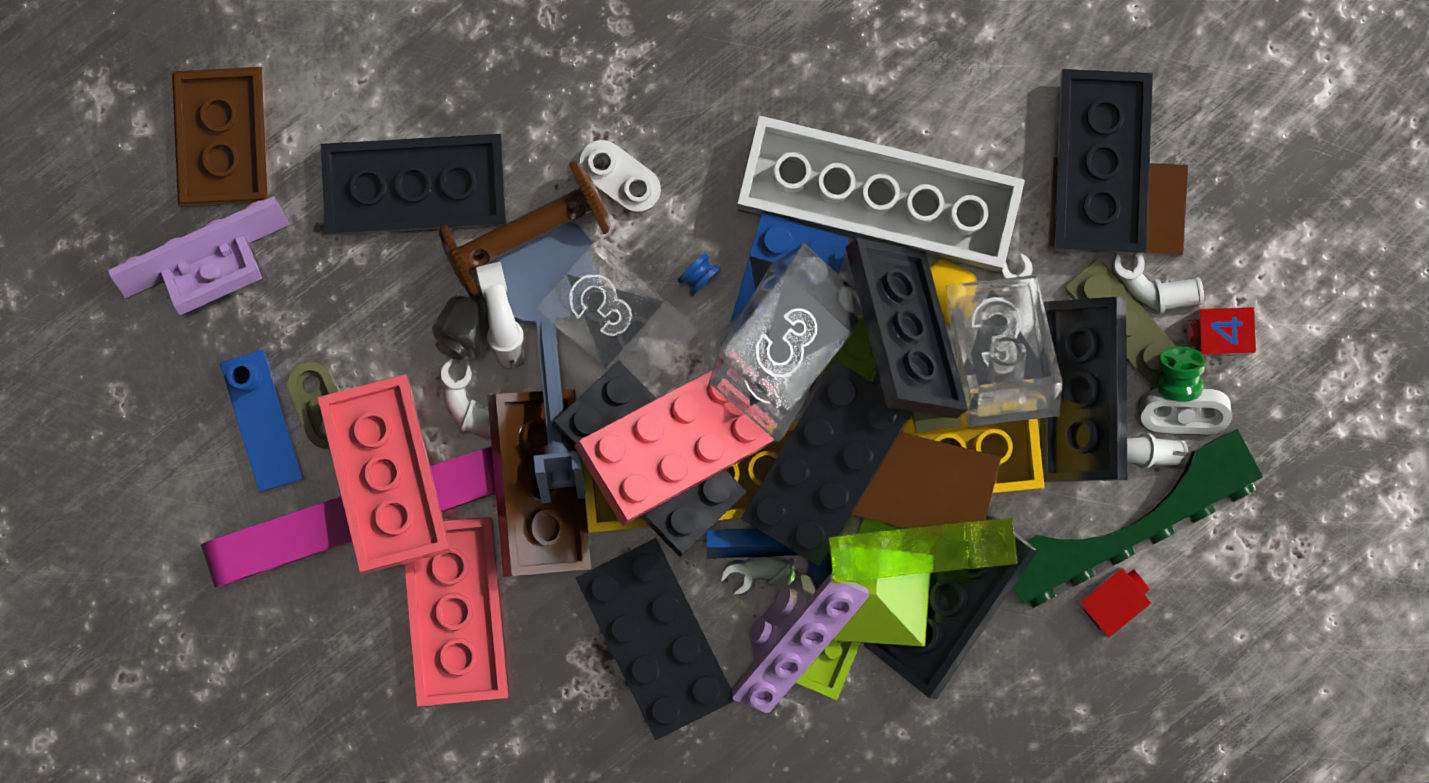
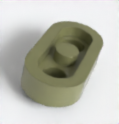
[287,361,339,449]

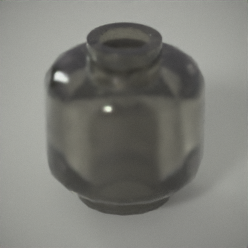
[432,295,490,363]

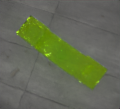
[828,518,1017,584]

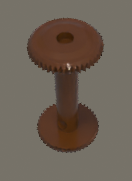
[439,161,611,298]

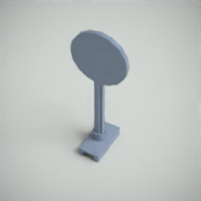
[483,222,599,503]

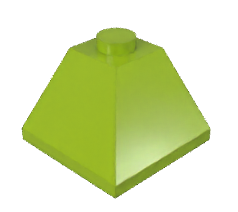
[832,546,931,647]

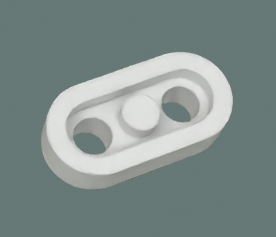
[579,140,661,213]
[1140,388,1232,435]

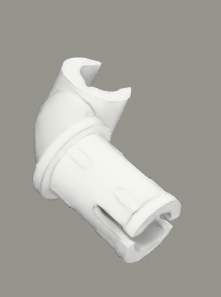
[1111,254,1204,315]
[440,359,491,440]
[1127,433,1188,469]
[721,557,799,594]

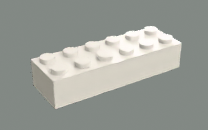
[737,115,1025,272]

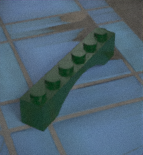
[1011,429,1263,608]

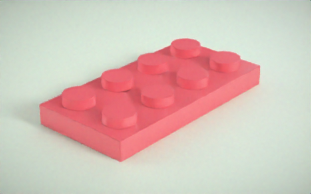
[574,362,776,526]
[318,374,451,575]
[404,517,509,707]

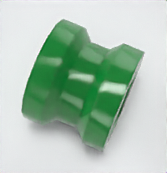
[1157,346,1206,402]

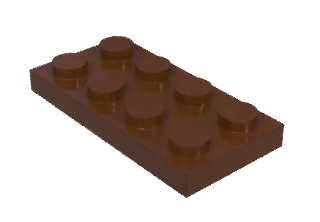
[487,389,591,577]

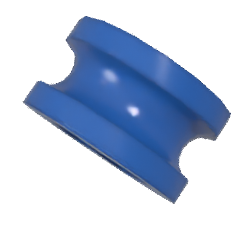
[677,252,721,296]

